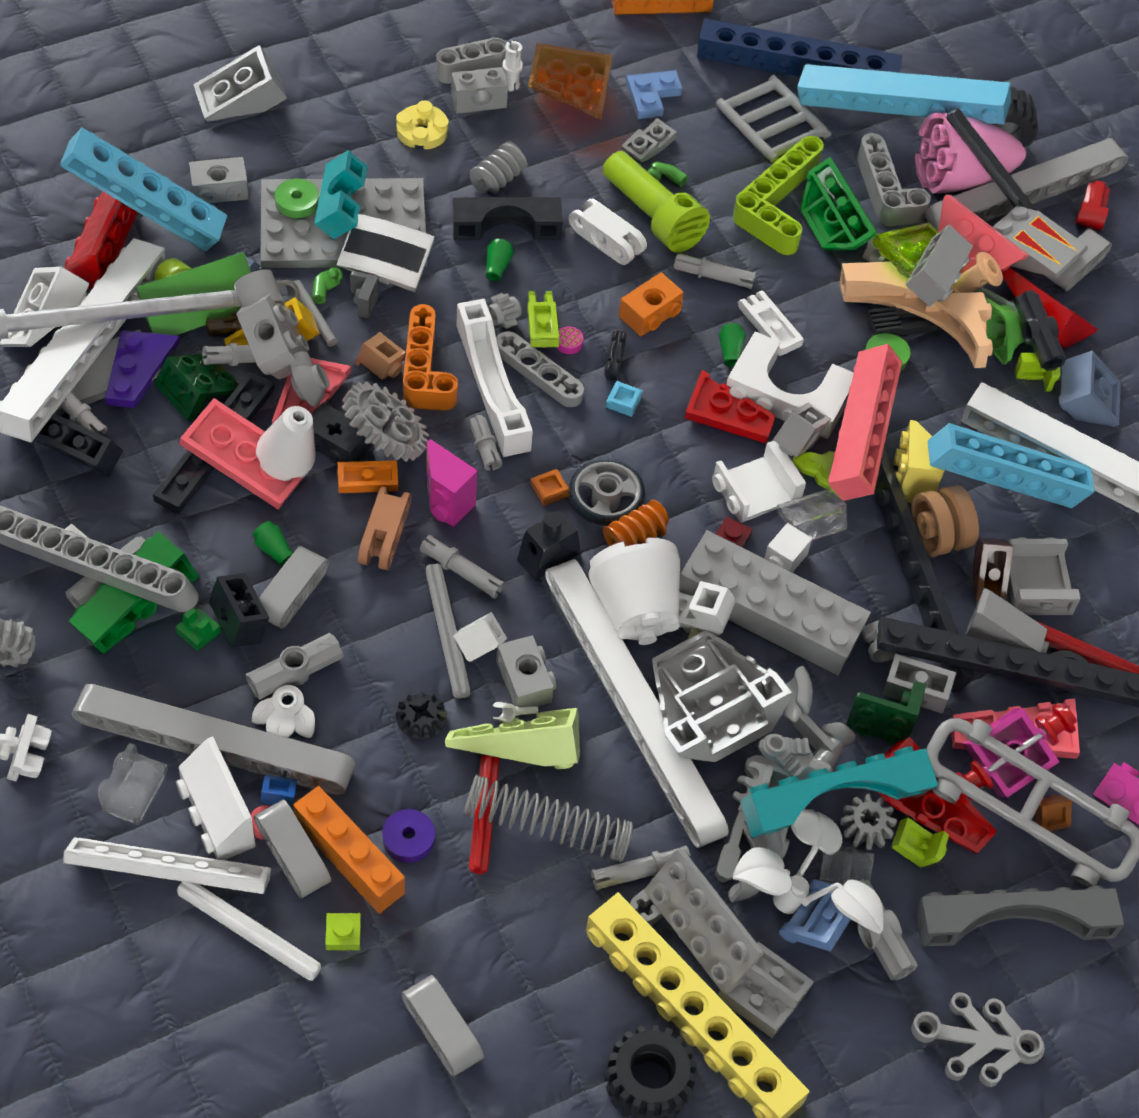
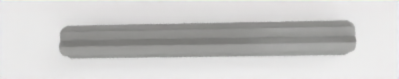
[426,563,470,699]

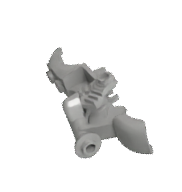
[715,666,856,902]

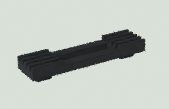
[867,306,942,335]

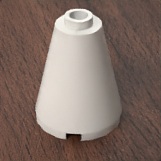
[256,406,316,481]

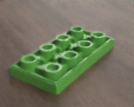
[135,252,251,335]

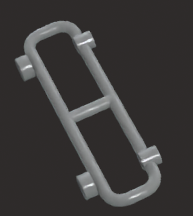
[926,718,1139,887]

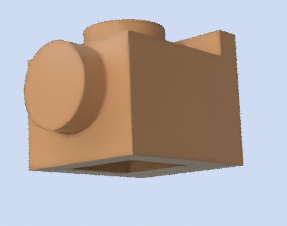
[355,332,406,380]

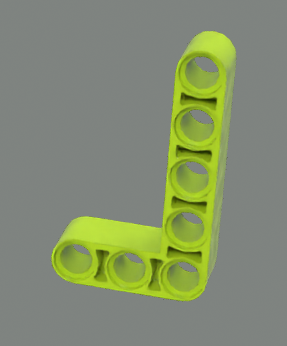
[733,136,824,255]

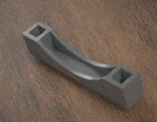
[915,886,1124,947]

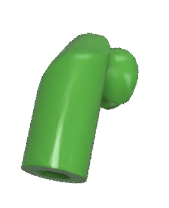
[648,162,688,187]
[312,267,343,304]

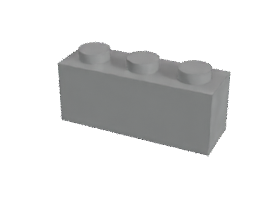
[905,224,973,307]

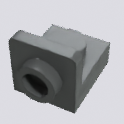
[350,271,379,319]

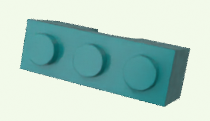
[314,150,368,239]

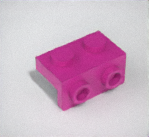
[1093,762,1139,825]

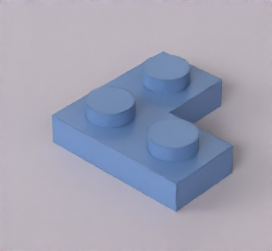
[626,70,682,119]

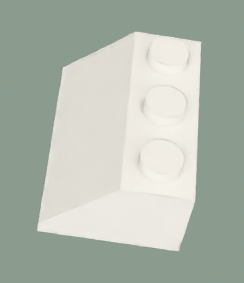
[176,737,255,860]

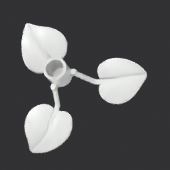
[733,809,883,934]

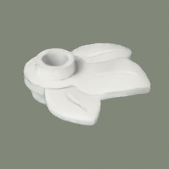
[252,685,315,738]

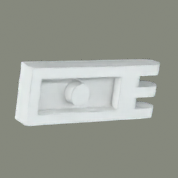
[738,291,804,356]

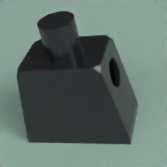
[517,511,581,581]

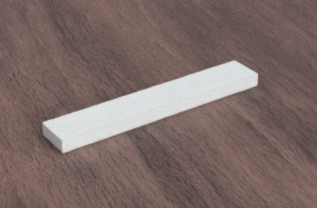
[63,837,271,894]

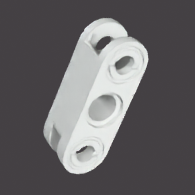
[568,199,647,265]

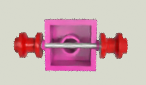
[956,705,1077,802]

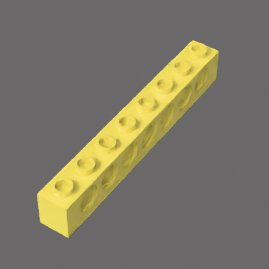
[586,892,810,1118]

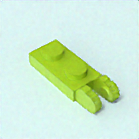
[527,291,559,348]

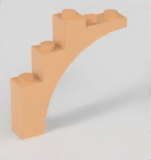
[840,261,993,368]

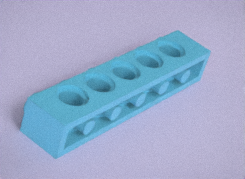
[59,127,227,252]
[927,423,1095,508]

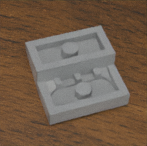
[718,942,814,1038]

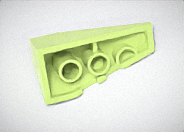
[445,708,580,769]

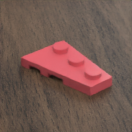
[272,358,351,424]

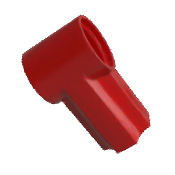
[1075,180,1110,231]

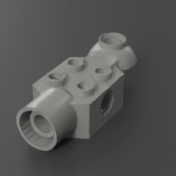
[234,269,330,407]

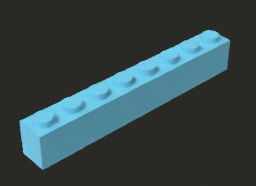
[797,64,1011,125]

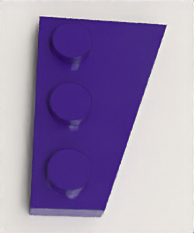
[105,330,180,408]

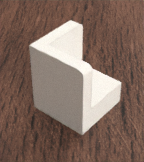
[453,612,507,662]

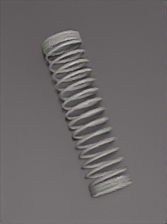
[464,775,633,862]

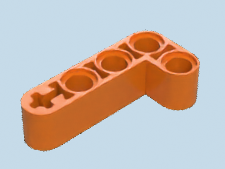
[403,304,458,411]

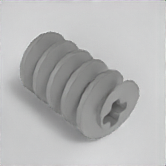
[469,141,528,194]

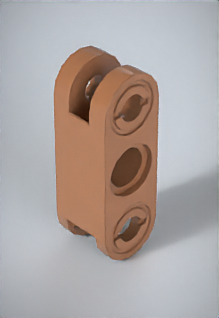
[358,487,412,570]

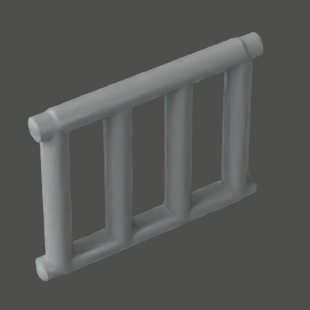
[715,75,831,163]

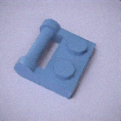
[779,879,851,952]

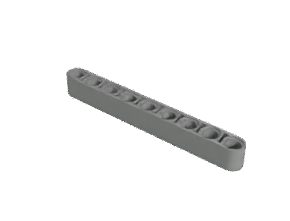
[924,138,1129,234]
[0,505,198,612]
[72,684,356,795]

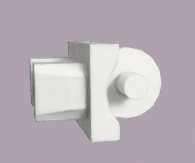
[0,714,52,781]

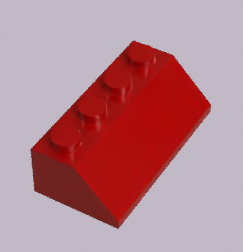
[65,191,139,290]

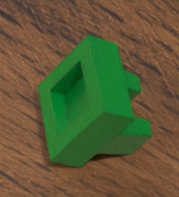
[175,608,221,651]

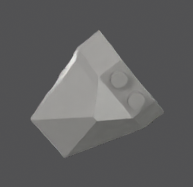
[652,630,793,762]

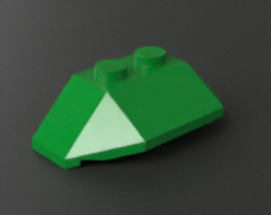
[801,157,878,250]

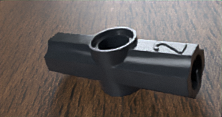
[1014,290,1066,371]

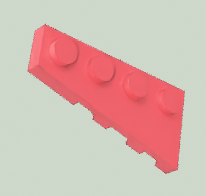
[951,698,1080,759]

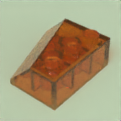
[528,43,613,120]

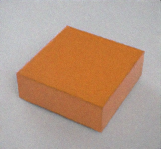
[530,469,569,506]

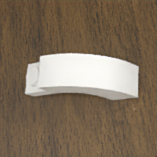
[678,581,735,636]

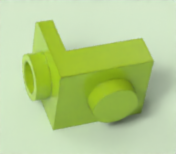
[1014,352,1060,392]
[891,818,949,868]

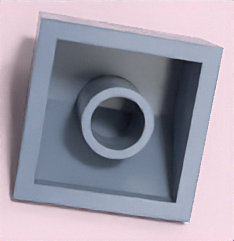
[1059,350,1121,427]

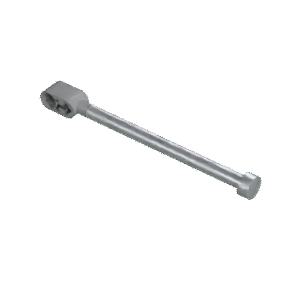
[0,280,300,339]

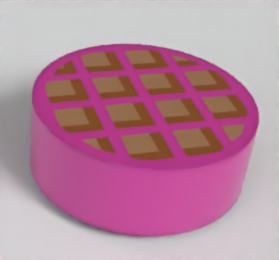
[556,326,583,355]

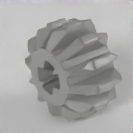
[0,618,36,667]
[840,794,897,851]

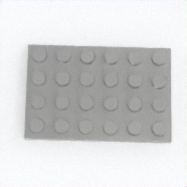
[261,178,427,268]

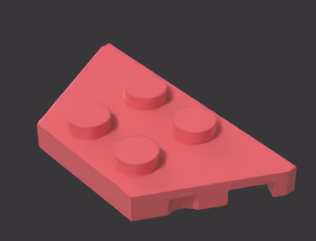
[938,195,1028,274]

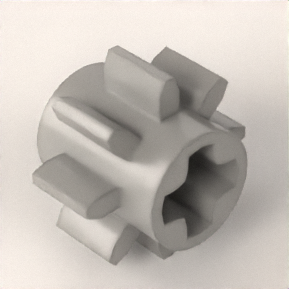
[488,293,521,329]

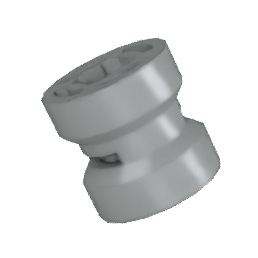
[862,621,898,662]

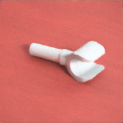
[493,702,538,722]

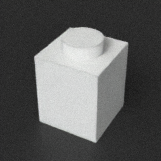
[764,523,812,573]

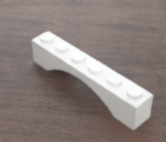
[456,299,533,457]

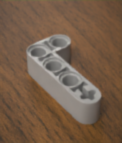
[857,133,931,226]

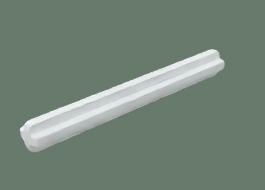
[177,881,321,981]

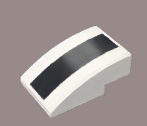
[336,214,434,292]

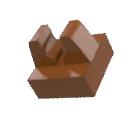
[1034,794,1072,831]

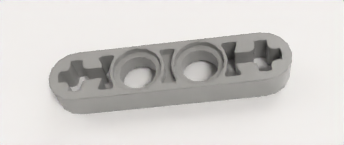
[496,331,584,407]

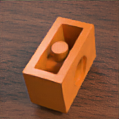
[618,272,684,336]

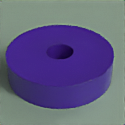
[382,809,435,863]

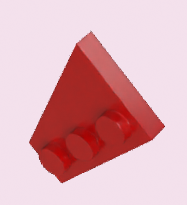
[685,370,776,444]

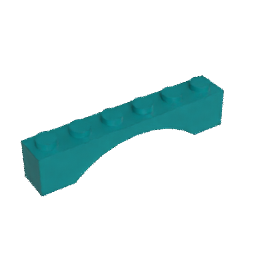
[740,746,938,838]

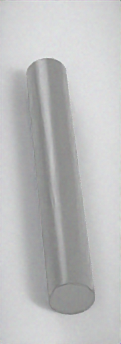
[294,280,338,347]

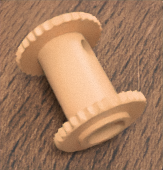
[951,252,1003,293]

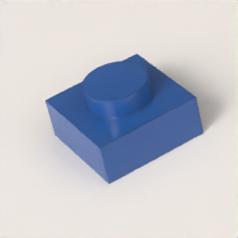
[259,774,297,808]

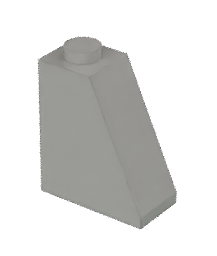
[966,588,1049,653]

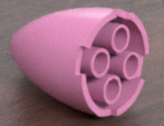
[915,113,1026,194]

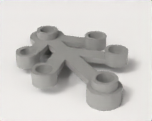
[911,992,1045,1087]

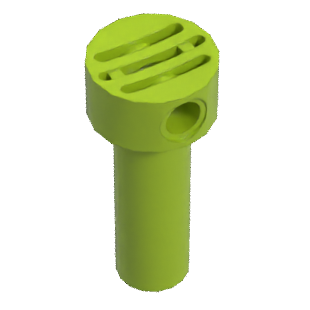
[603,151,710,253]

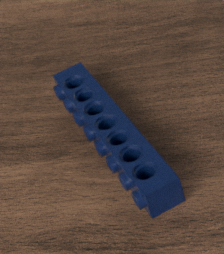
[696,18,903,77]

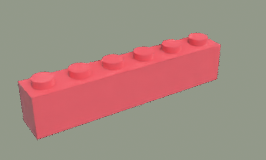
[828,344,902,501]

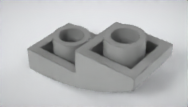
[622,118,677,163]

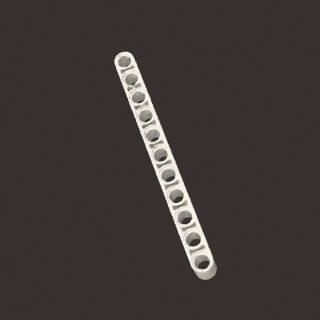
[545,559,729,848]

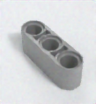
[436,38,507,84]
[1044,229,1112,291]
[259,546,329,629]
[254,800,331,898]
[401,975,484,1077]

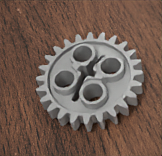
[342,381,429,462]

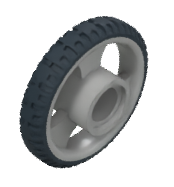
[569,459,645,526]

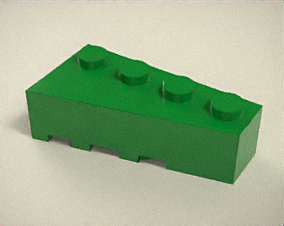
[69,531,200,655]

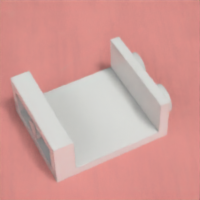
[712,441,806,523]

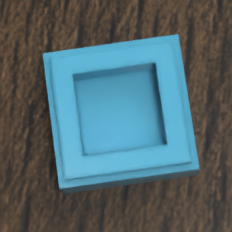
[605,381,643,417]

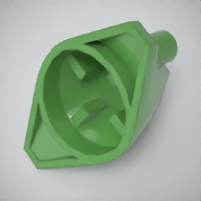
[985,297,1024,365]

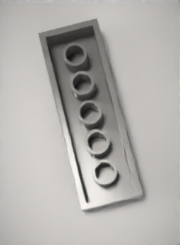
[679,530,871,676]

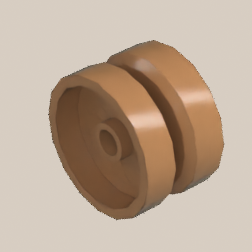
[911,484,979,557]

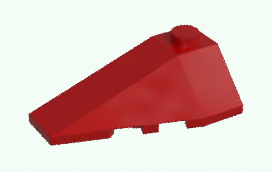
[1002,267,1098,348]
[878,737,997,854]

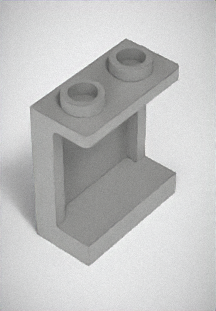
[1008,537,1080,615]

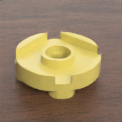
[396,101,449,149]

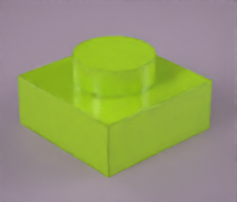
[325,913,361,950]

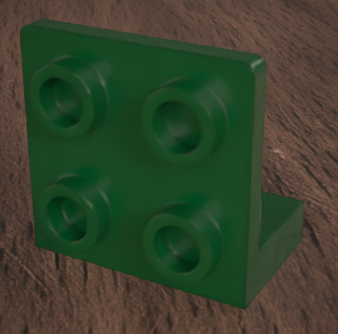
[155,354,239,421]
[846,680,927,744]

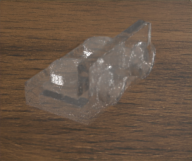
[777,489,847,540]
[98,743,168,825]

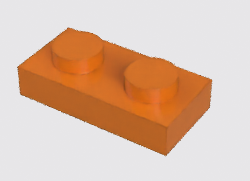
[337,460,398,493]

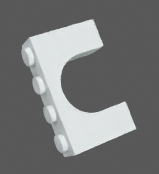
[726,331,854,439]

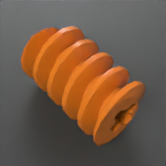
[602,500,669,547]

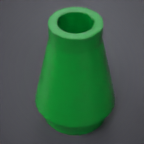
[485,239,514,282]
[718,323,746,367]
[252,521,293,567]

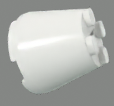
[589,538,680,645]

